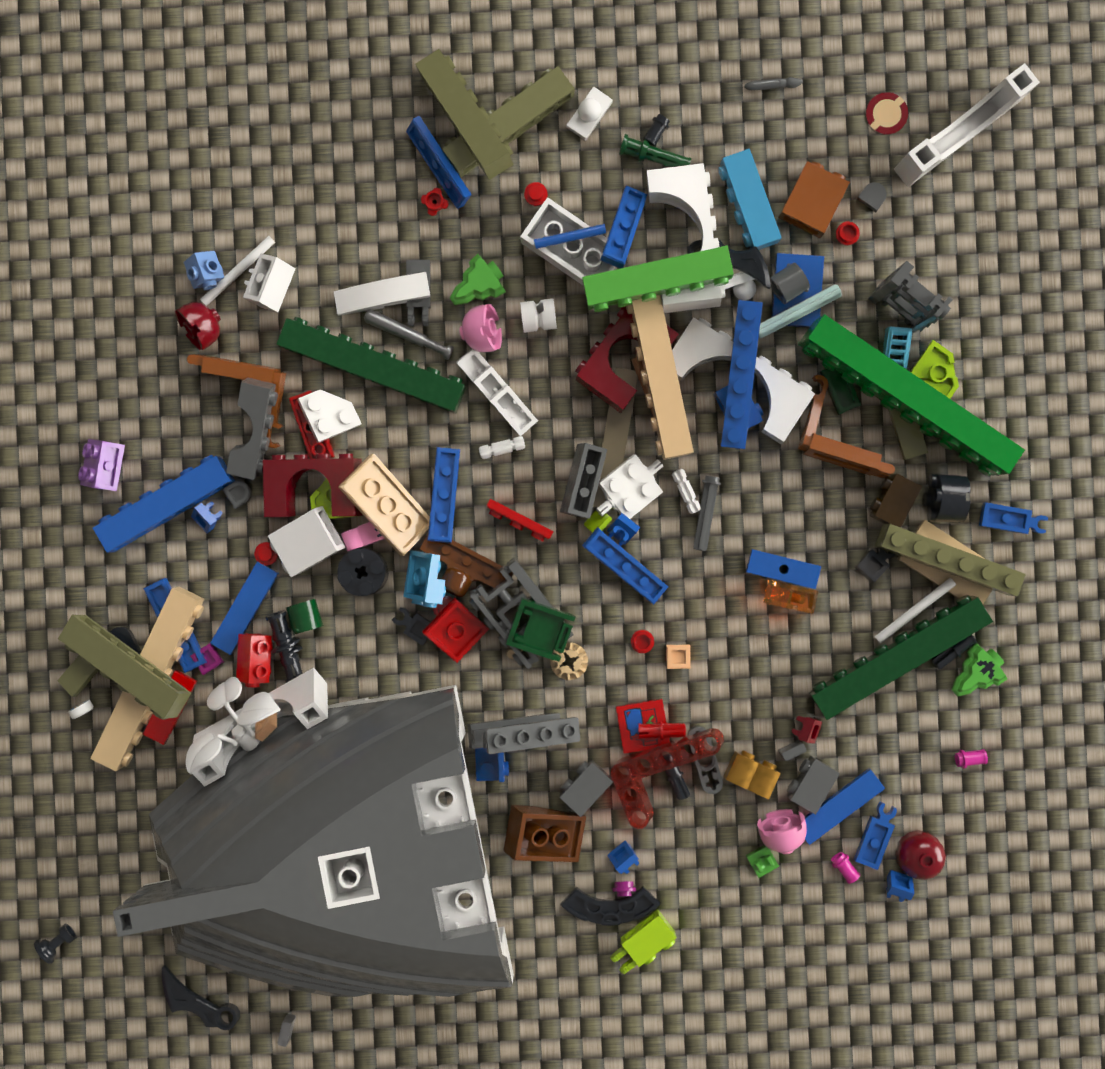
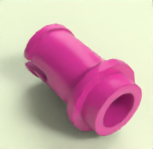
[954,749,988,769]
[831,852,860,884]

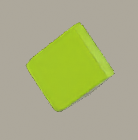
[584,510,612,533]

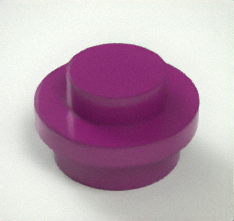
[612,881,636,896]

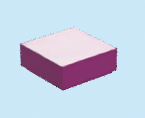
[190,643,224,675]

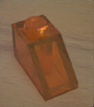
[763,580,818,614]

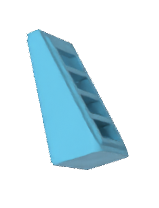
[883,326,912,369]

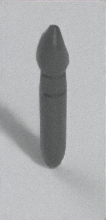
[744,77,803,90]

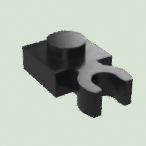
[855,547,896,583]
[392,607,431,646]

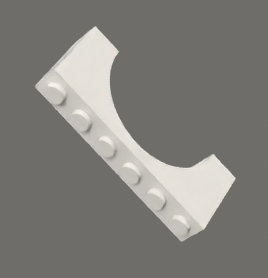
[894,63,1040,187]
[647,163,725,313]
[672,317,815,445]
[192,668,328,787]

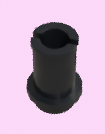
[643,114,670,147]

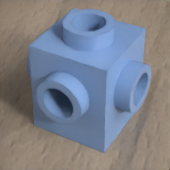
[184,251,224,290]

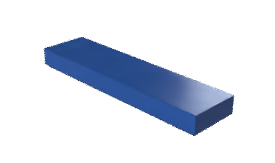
[406,116,472,209]
[600,185,648,269]
[428,447,460,543]
[582,527,668,605]
[210,562,279,655]
[143,578,207,673]
[805,768,885,845]

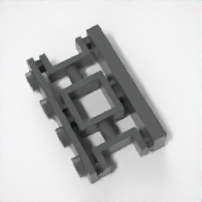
[868,261,953,333]
[469,558,574,669]
[467,712,580,754]

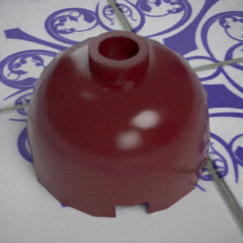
[175,302,221,351]
[895,830,946,880]

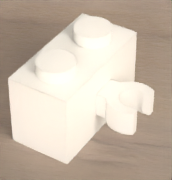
[243,253,295,312]

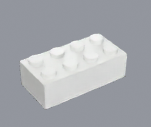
[520,197,617,285]

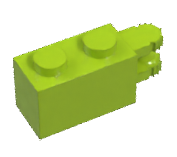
[610,909,677,974]

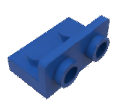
[475,748,509,782]

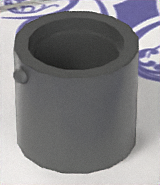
[770,262,810,304]

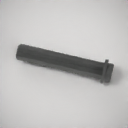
[693,476,721,551]

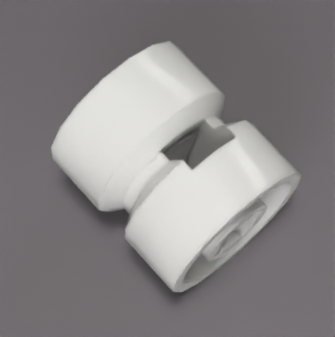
[520,298,557,333]

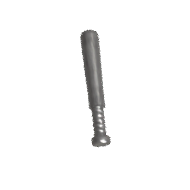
[364,309,454,360]

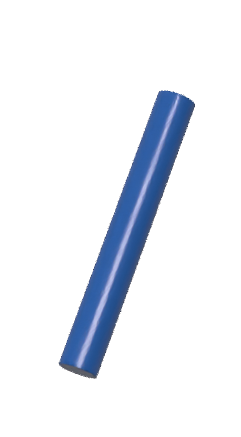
[534,224,606,249]

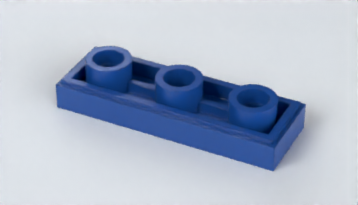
[746,549,821,589]

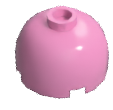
[460,304,502,352]
[757,809,807,854]

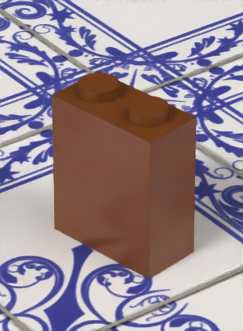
[778,161,850,238]

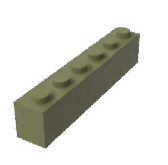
[415,49,514,180]
[442,66,575,178]
[875,524,1026,597]
[58,614,191,720]

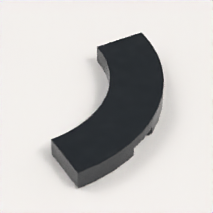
[560,886,660,926]

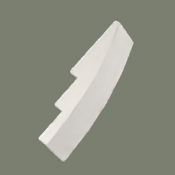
[334,272,430,316]
[456,349,538,436]

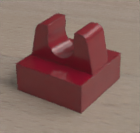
[792,716,822,744]

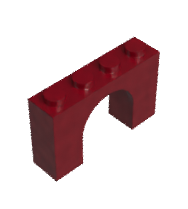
[575,306,679,413]
[263,454,363,517]

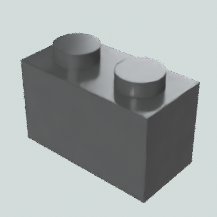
[787,756,840,815]
[560,759,613,817]

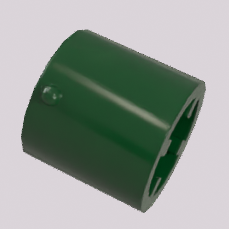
[286,599,324,635]

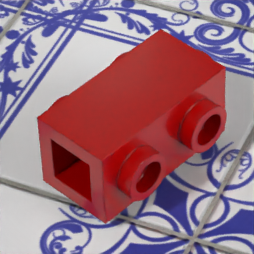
[236,633,273,688]

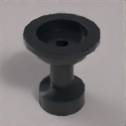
[34,923,77,964]

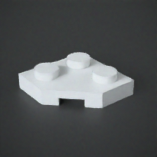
[297,390,361,443]

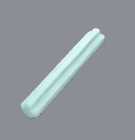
[759,284,842,338]

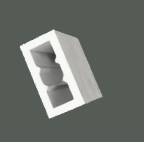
[268,506,346,577]

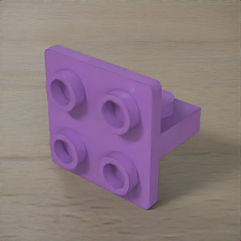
[78,439,125,491]

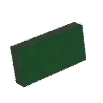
[820,369,861,415]

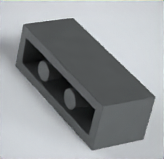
[560,443,607,519]

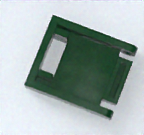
[505,597,576,662]

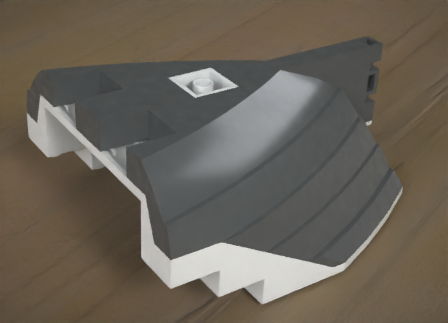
[113,685,514,997]

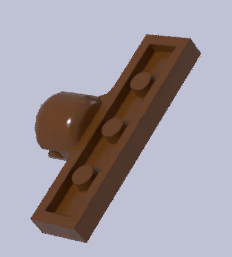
[419,534,514,597]

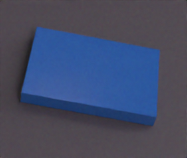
[772,253,824,327]

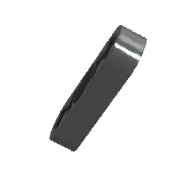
[687,726,723,794]

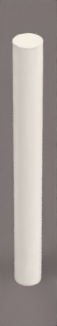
[200,236,275,306]
[875,578,956,644]

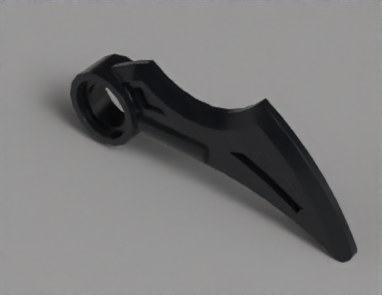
[687,240,771,289]
[162,965,240,1030]

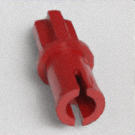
[639,721,686,740]

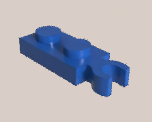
[979,502,1048,534]
[854,801,897,870]

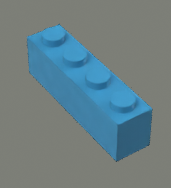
[718,148,782,250]

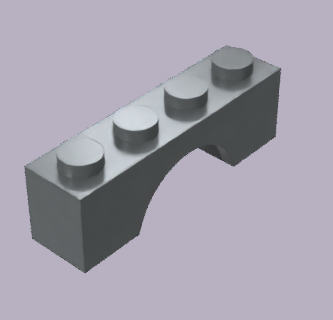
[226,378,278,480]

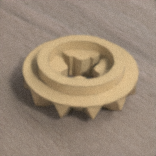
[550,642,588,680]

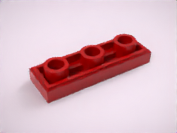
[289,390,335,459]
[487,499,554,542]
[143,670,198,745]

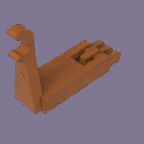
[187,354,286,448]
[798,375,895,479]

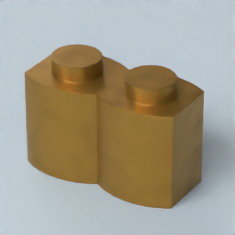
[723,750,781,799]

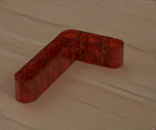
[611,728,724,829]

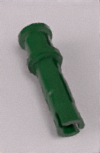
[619,134,691,167]

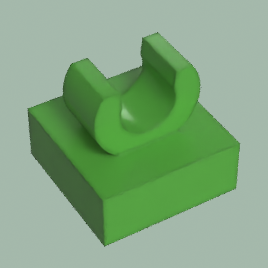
[746,845,779,878]

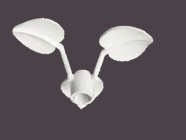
[186,677,280,774]

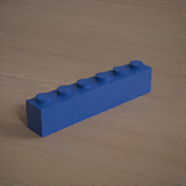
[721,300,763,449]
[93,455,235,552]

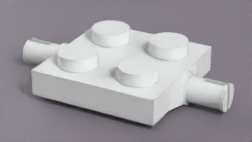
[596,454,663,519]

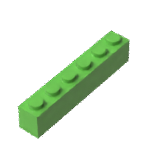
[582,245,734,312]

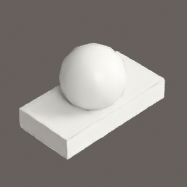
[567,87,613,141]
[724,272,756,301]

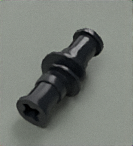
[265,610,303,683]

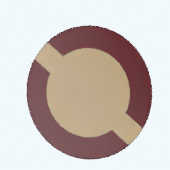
[866,92,908,134]

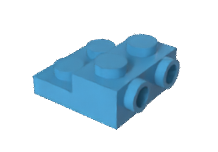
[403,550,446,608]

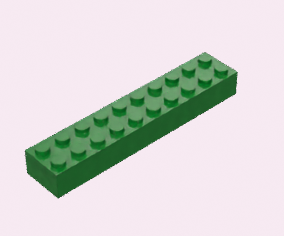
[798,314,1025,477]

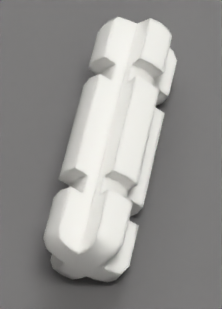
[479,436,525,459]
[672,469,701,514]

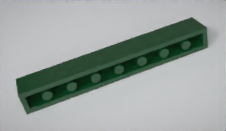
[277,317,466,413]
[809,595,993,720]

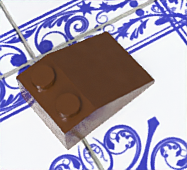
[503,805,586,862]

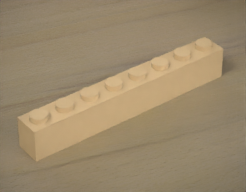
[626,295,694,460]
[90,587,204,771]

